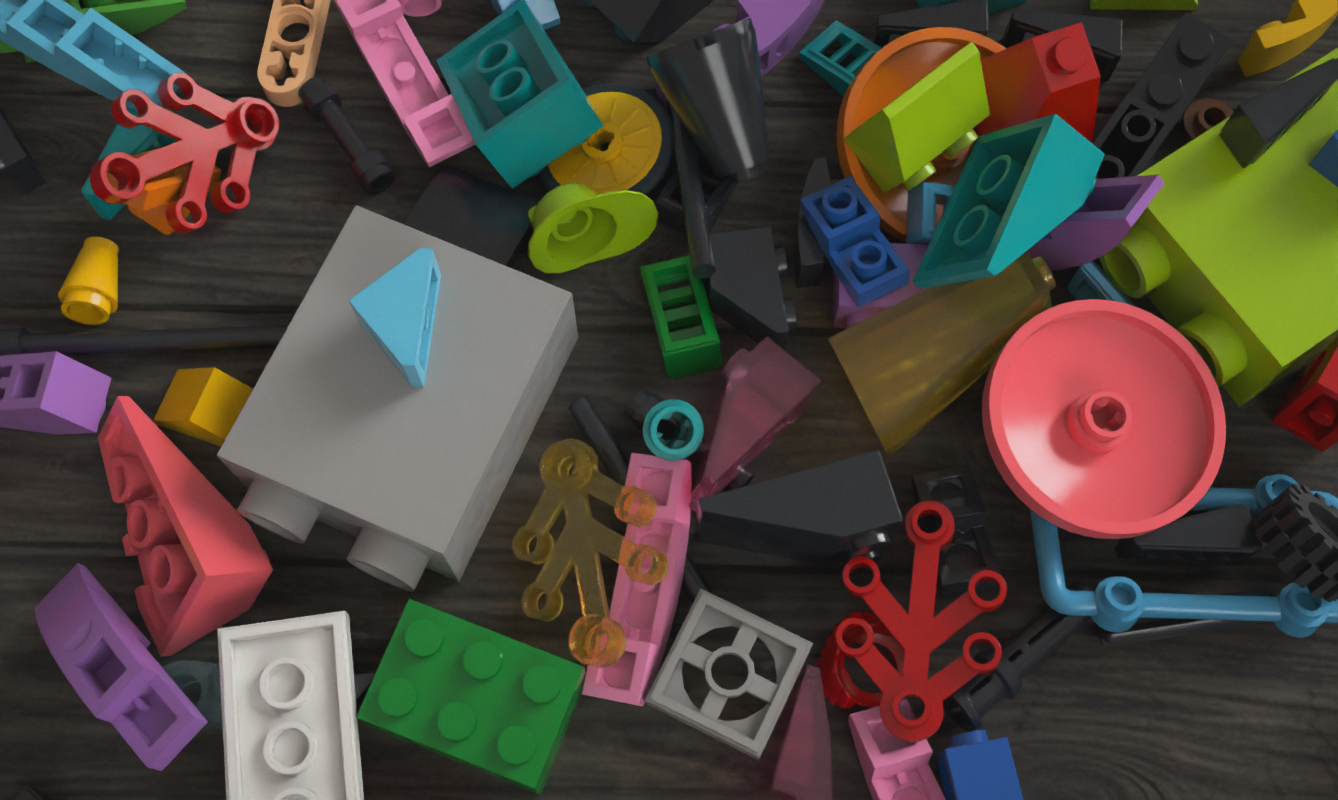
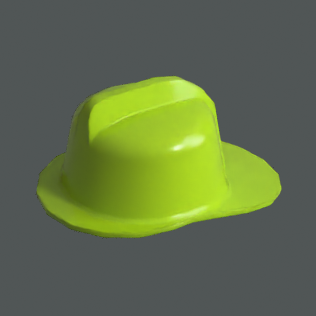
[528,183,658,273]

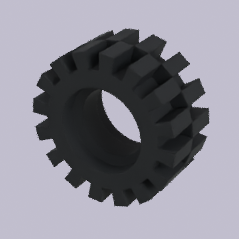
[1252,484,1338,602]

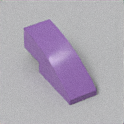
[1025,175,1165,271]

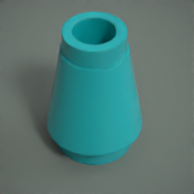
[643,399,704,461]

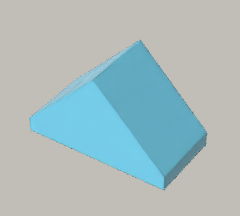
[348,248,441,388]

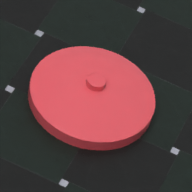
[982,299,1226,539]

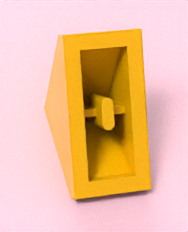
[153,367,253,447]

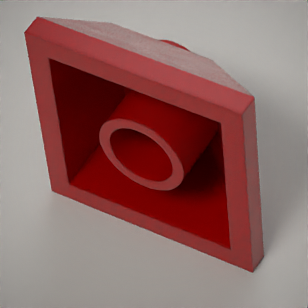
[973,22,1101,143]

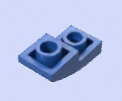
[800,176,910,308]

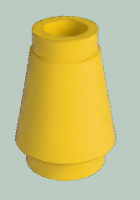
[58,237,119,325]

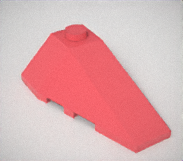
[98,396,273,657]

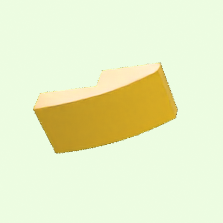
[1237,0,1338,78]

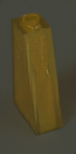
[828,251,1056,455]

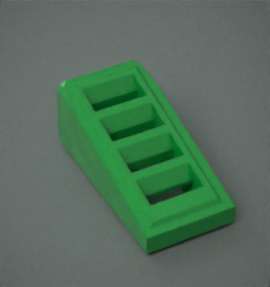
[640,255,723,379]

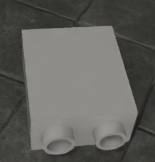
[217,205,578,592]

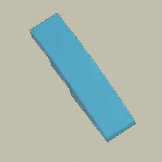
[0,0,185,111]

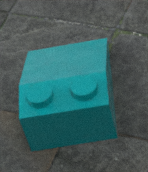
[436,0,604,189]
[912,114,1105,289]

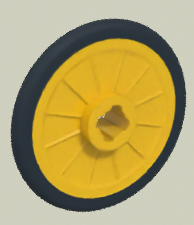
[539,83,674,195]

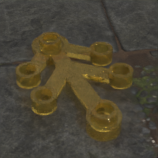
[512,439,668,668]

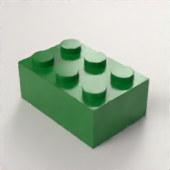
[356,599,586,796]

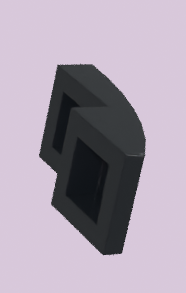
[911,464,1002,598]

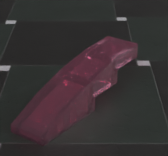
[768,665,832,800]

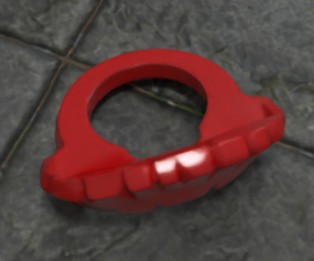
[816,611,904,709]

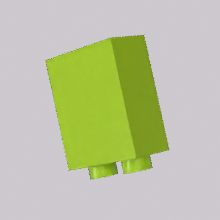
[1099,48,1338,407]

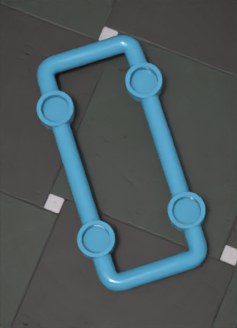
[1030,474,1338,638]

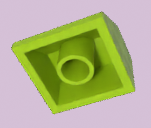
[843,41,990,193]

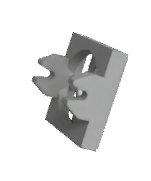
[645,589,813,760]

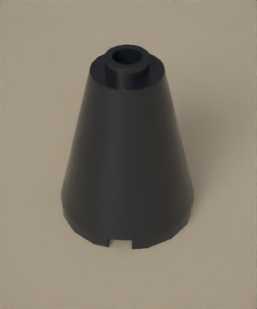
[646,18,770,184]

